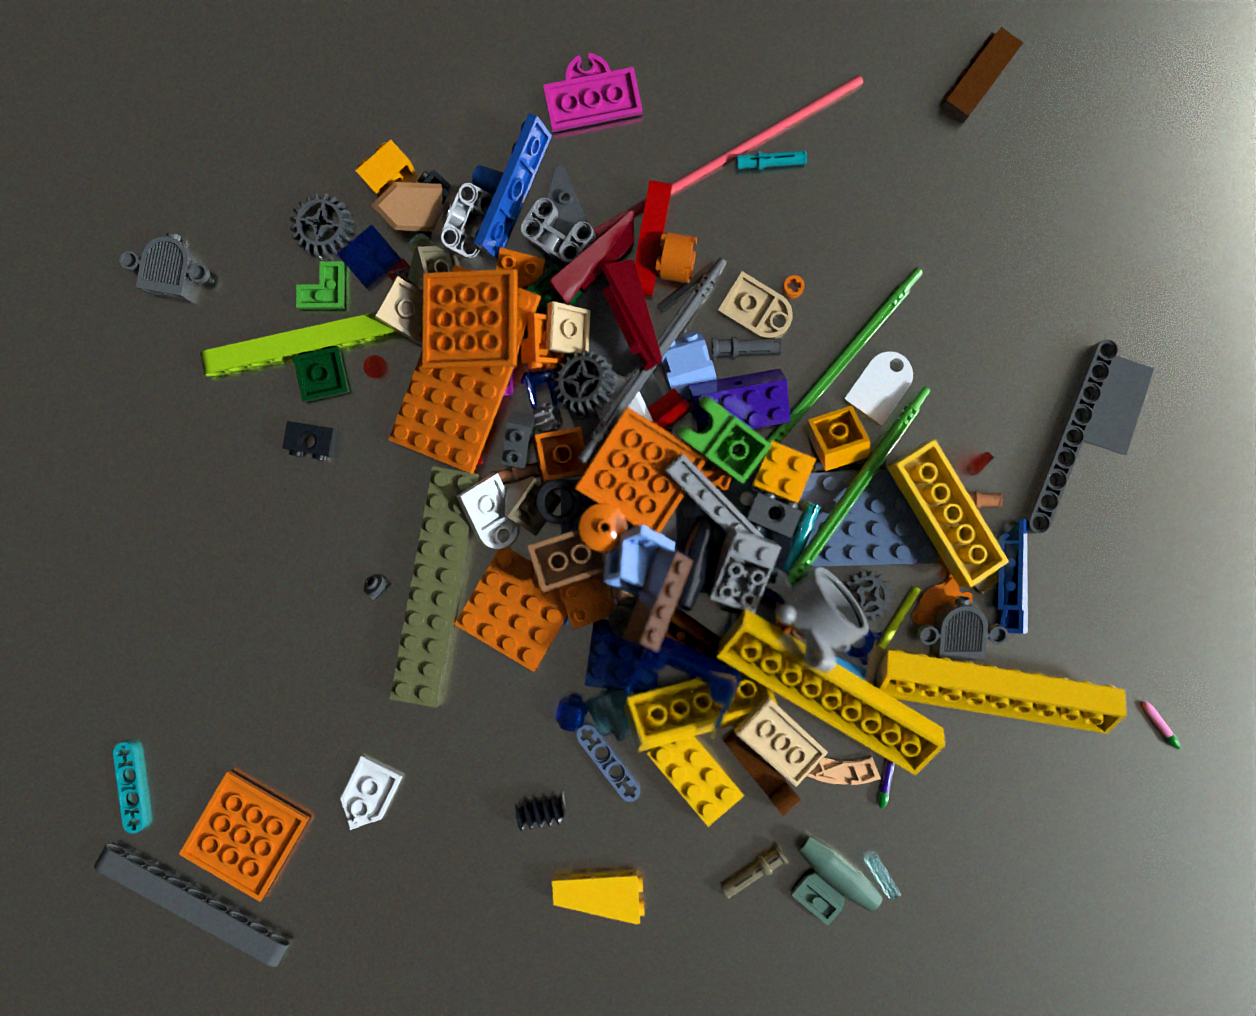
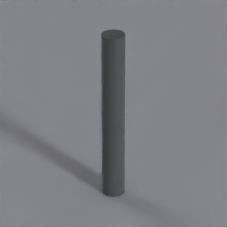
[657,262,714,312]

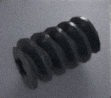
[515,794,566,831]

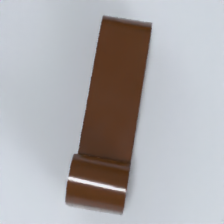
[723,731,801,816]

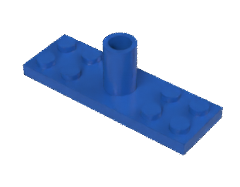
[472,113,552,261]

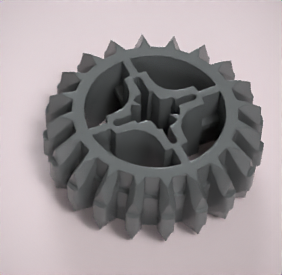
[290,193,354,257]
[553,350,617,415]

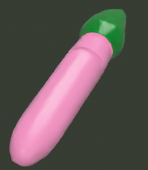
[1143,701,1181,749]

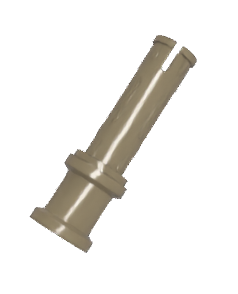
[721,844,789,899]

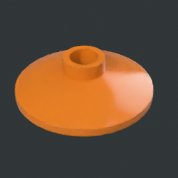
[579,504,627,552]

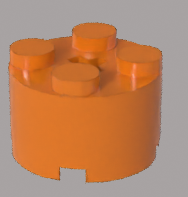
[656,232,697,283]

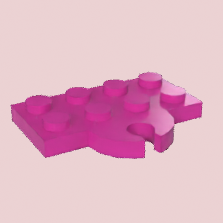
[543,53,643,132]

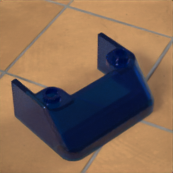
[627,636,741,739]

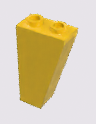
[552,870,645,924]

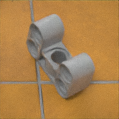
[431,183,494,258]
[521,198,596,265]

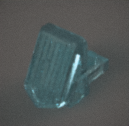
[586,689,643,742]

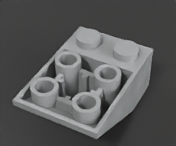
[710,525,781,613]

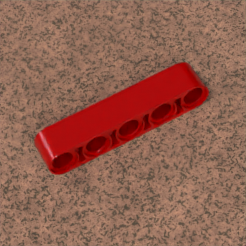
[635,180,672,297]

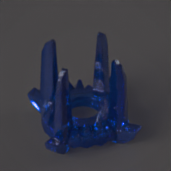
[521,369,559,410]
[835,628,883,666]

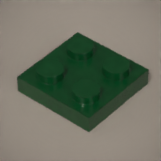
[293,346,350,403]

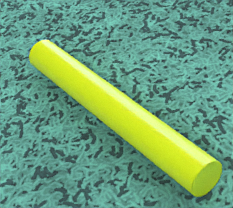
[877,585,921,650]

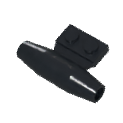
[675,516,721,611]

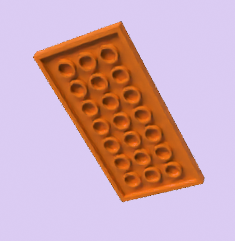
[388,265,541,474]

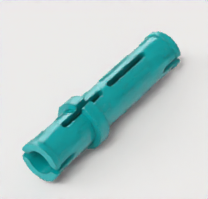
[736,150,807,170]
[782,502,821,571]

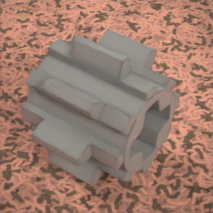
[532,403,562,432]

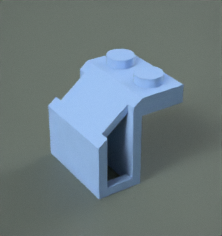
[662,331,717,400]
[604,525,675,597]

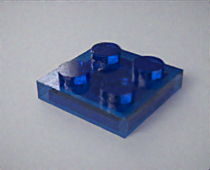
[337,224,403,290]

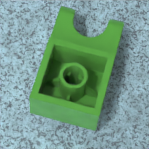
[675,395,772,483]

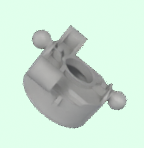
[766,567,869,672]

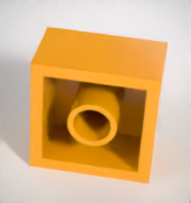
[355,140,417,198]
[808,405,870,471]
[751,441,816,504]

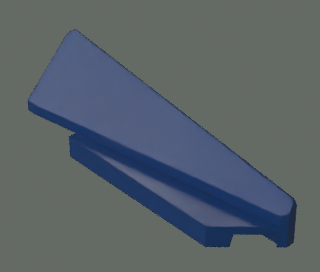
[998,519,1028,634]

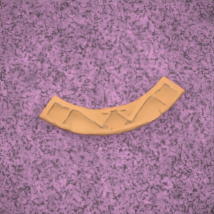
[807,756,881,785]

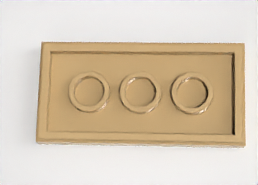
[734,695,828,787]

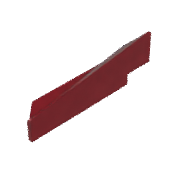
[550,210,634,305]
[601,260,663,371]

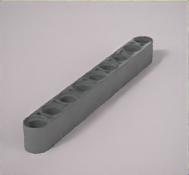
[1024,339,1119,534]
[94,843,290,967]

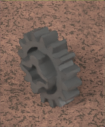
[845,571,894,621]

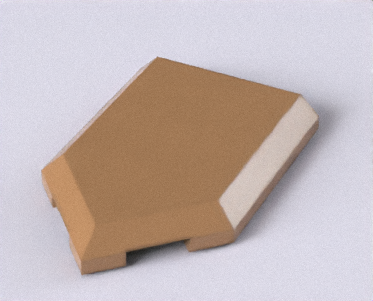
[371,182,442,231]

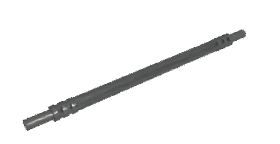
[577,258,726,464]

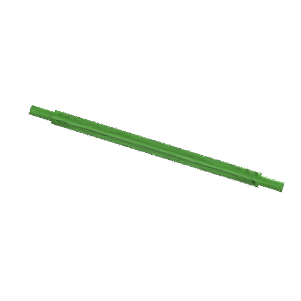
[765,267,923,444]
[776,386,931,598]

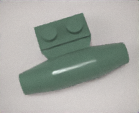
[791,836,883,926]

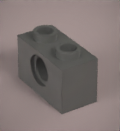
[501,411,535,469]
[746,491,802,538]

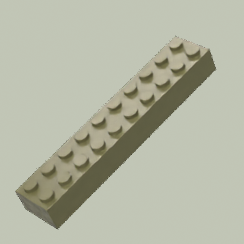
[390,466,482,708]

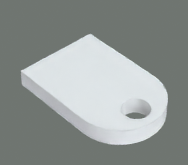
[843,352,913,427]
[456,473,519,549]

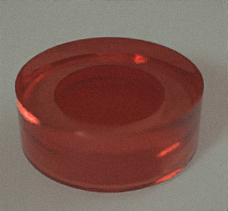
[363,355,388,379]

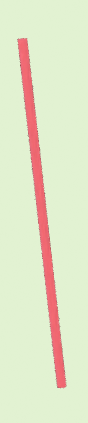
[593,75,863,238]

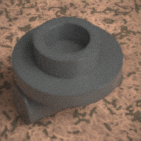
[364,574,390,600]

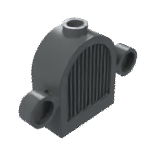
[119,233,210,300]
[917,596,1008,661]

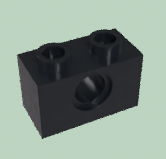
[282,421,338,461]

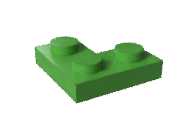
[296,261,345,309]

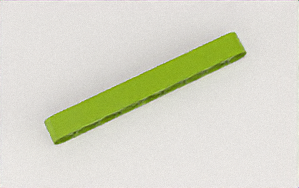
[200,312,400,376]

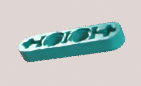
[113,741,148,834]

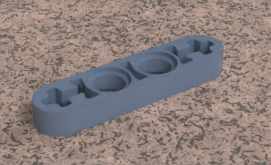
[576,723,640,802]

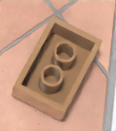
[528,529,607,592]

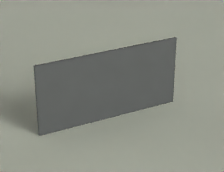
[1084,356,1155,455]

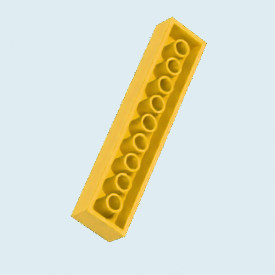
[717,609,945,776]
[876,650,1127,734]

